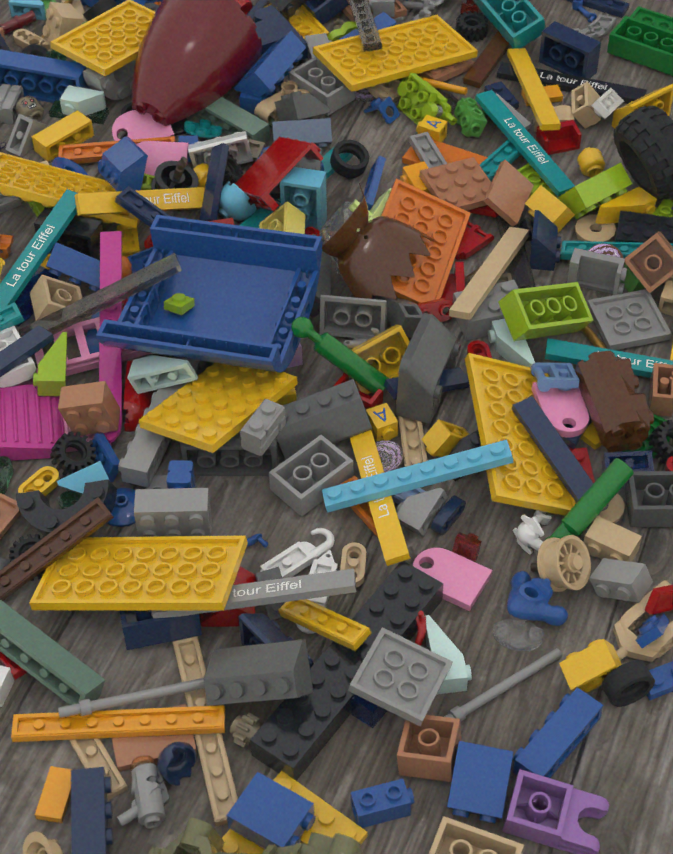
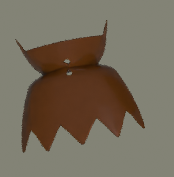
[322,183,435,300]

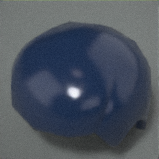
[157,742,197,786]

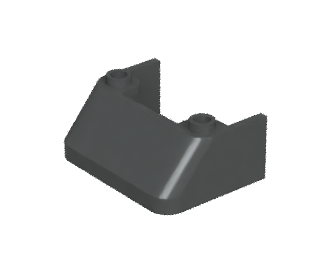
[396,313,461,424]

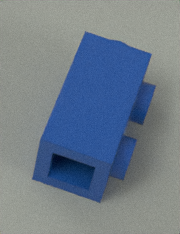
[350,779,415,828]

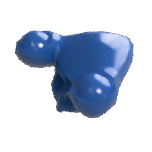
[507,571,568,626]

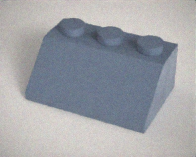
[272,118,332,148]

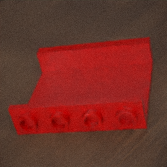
[235,137,323,211]

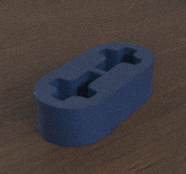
[431,495,466,535]

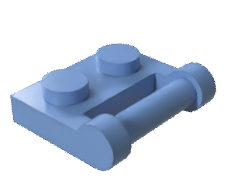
[530,362,579,392]

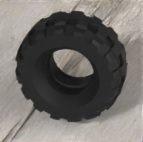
[613,105,673,200]

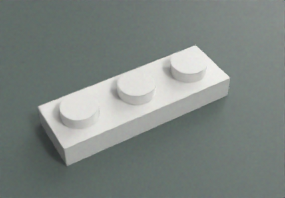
[592,88,624,119]

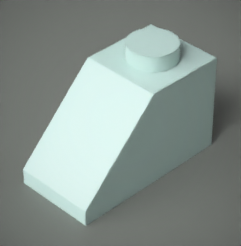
[60,85,106,116]

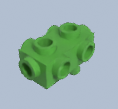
[454,97,487,137]

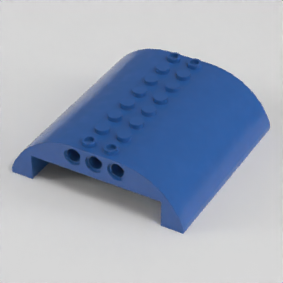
[96,215,322,372]

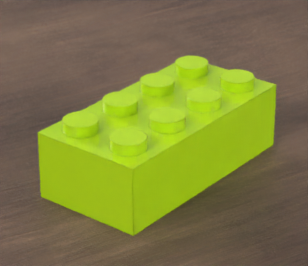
[498,282,594,341]

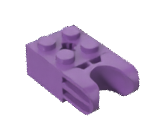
[502,769,609,854]

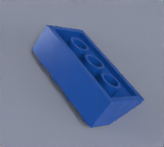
[234,31,306,97]

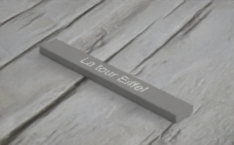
[152,568,356,618]

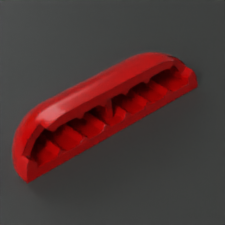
[124,359,155,432]

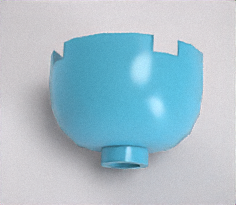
[218,181,257,222]

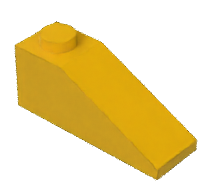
[595,187,657,224]

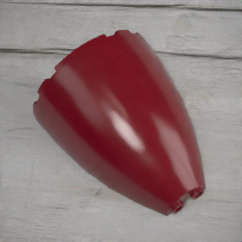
[132,0,262,126]

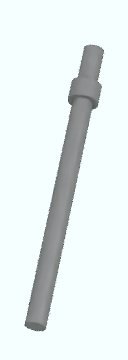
[444,648,562,722]
[58,678,205,718]

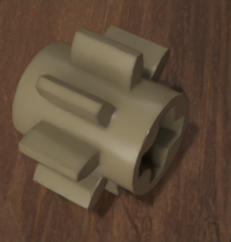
[230,713,261,748]

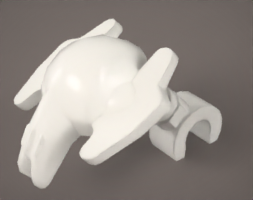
[513,510,551,554]

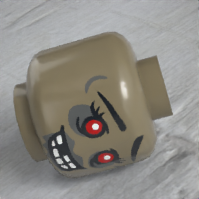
[15,96,44,121]

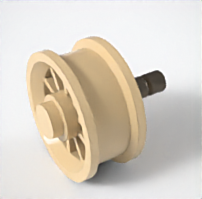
[530,535,591,592]

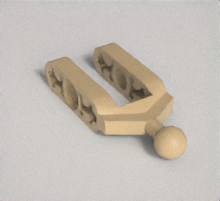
[613,580,673,662]

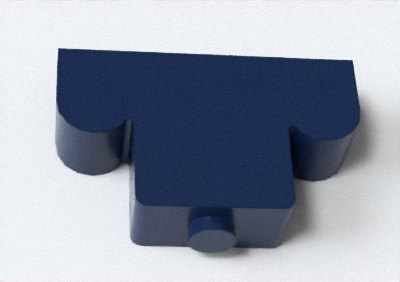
[254,5,308,63]

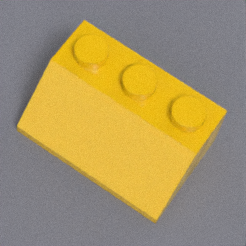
[612,84,673,128]
[351,324,410,394]

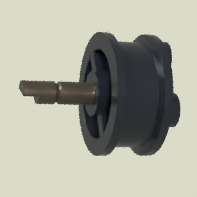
[151,156,198,190]

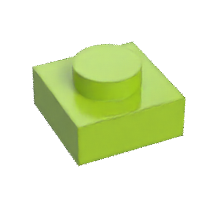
[164,293,195,315]

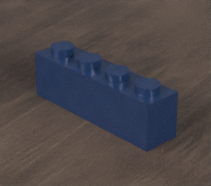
[71,767,113,854]

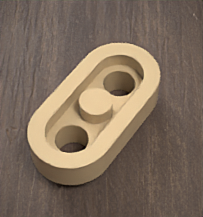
[340,542,366,588]

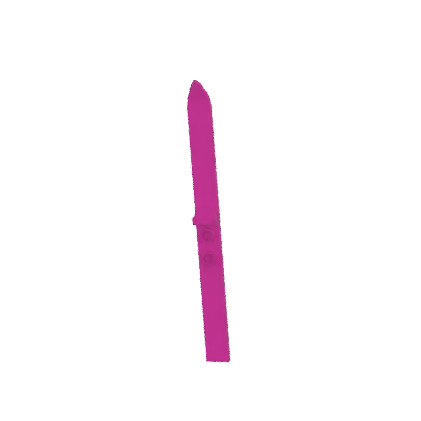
[98,231,122,443]

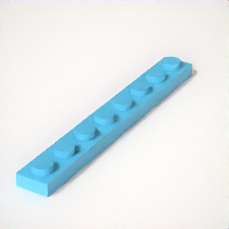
[322,440,514,513]

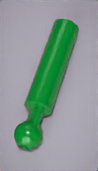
[291,317,390,395]
[544,458,634,541]

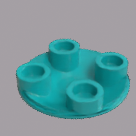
[184,119,222,138]

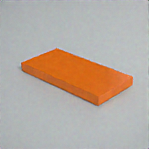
[402,140,488,165]

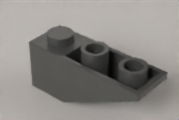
[375,295,423,338]

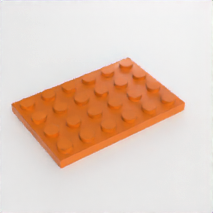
[381,178,471,304]

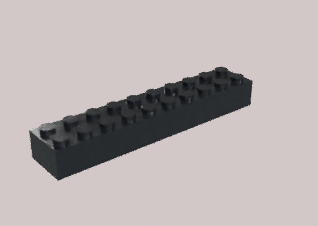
[250,561,443,781]

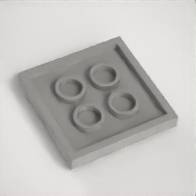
[587,289,672,350]
[348,627,453,726]

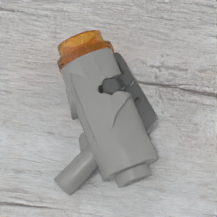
[116,756,170,828]

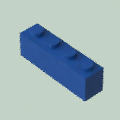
[513,687,603,778]

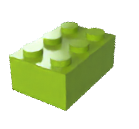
[557,163,633,220]

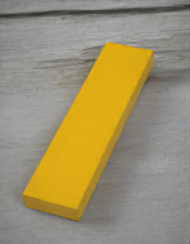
[278,599,371,651]

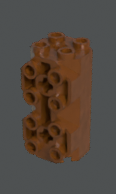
[575,351,654,453]

